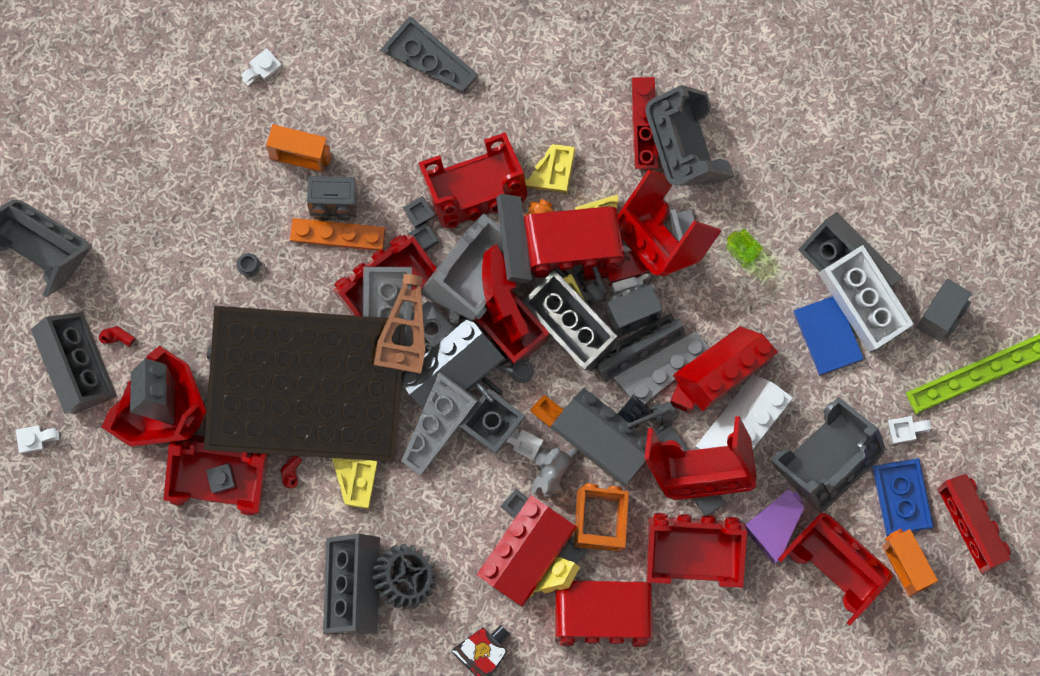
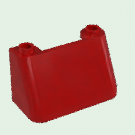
[163,435,269,515]

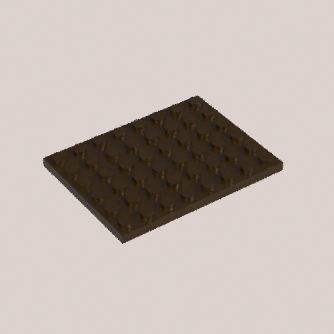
[204,305,406,462]

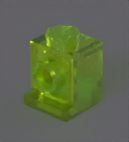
[725,228,763,268]

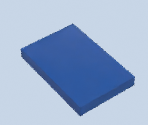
[793,296,863,376]
[872,458,934,536]

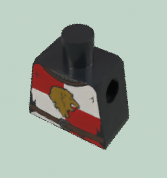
[451,625,510,676]

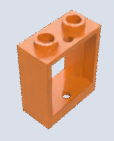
[266,124,332,172]
[573,483,629,552]
[882,528,938,597]

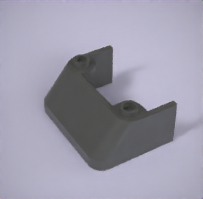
[0,200,89,298]

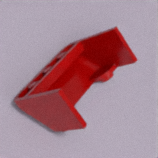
[618,169,721,277]
[644,416,757,500]
[778,513,892,626]

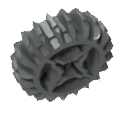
[372,544,437,610]

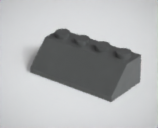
[798,212,903,289]
[523,269,618,371]
[31,312,116,414]
[401,319,505,409]
[550,388,647,486]
[323,533,380,635]

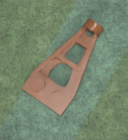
[373,274,425,374]

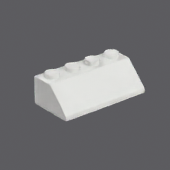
[818,245,914,352]
[696,375,793,450]

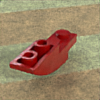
[631,77,658,169]
[482,244,529,343]
[583,251,651,287]

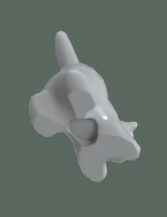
[532,447,580,498]

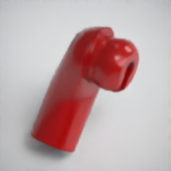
[99,326,136,347]
[280,455,303,489]

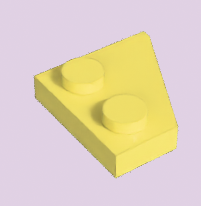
[332,458,378,509]

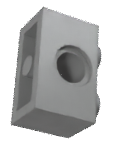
[411,301,455,352]

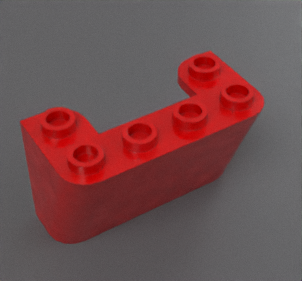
[418,132,528,229]
[524,206,625,278]
[333,234,437,316]
[646,513,747,588]
[555,581,653,647]

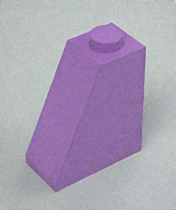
[745,489,804,565]

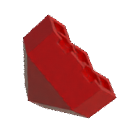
[101,345,207,447]

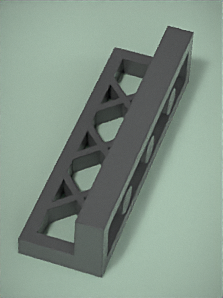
[595,313,686,382]

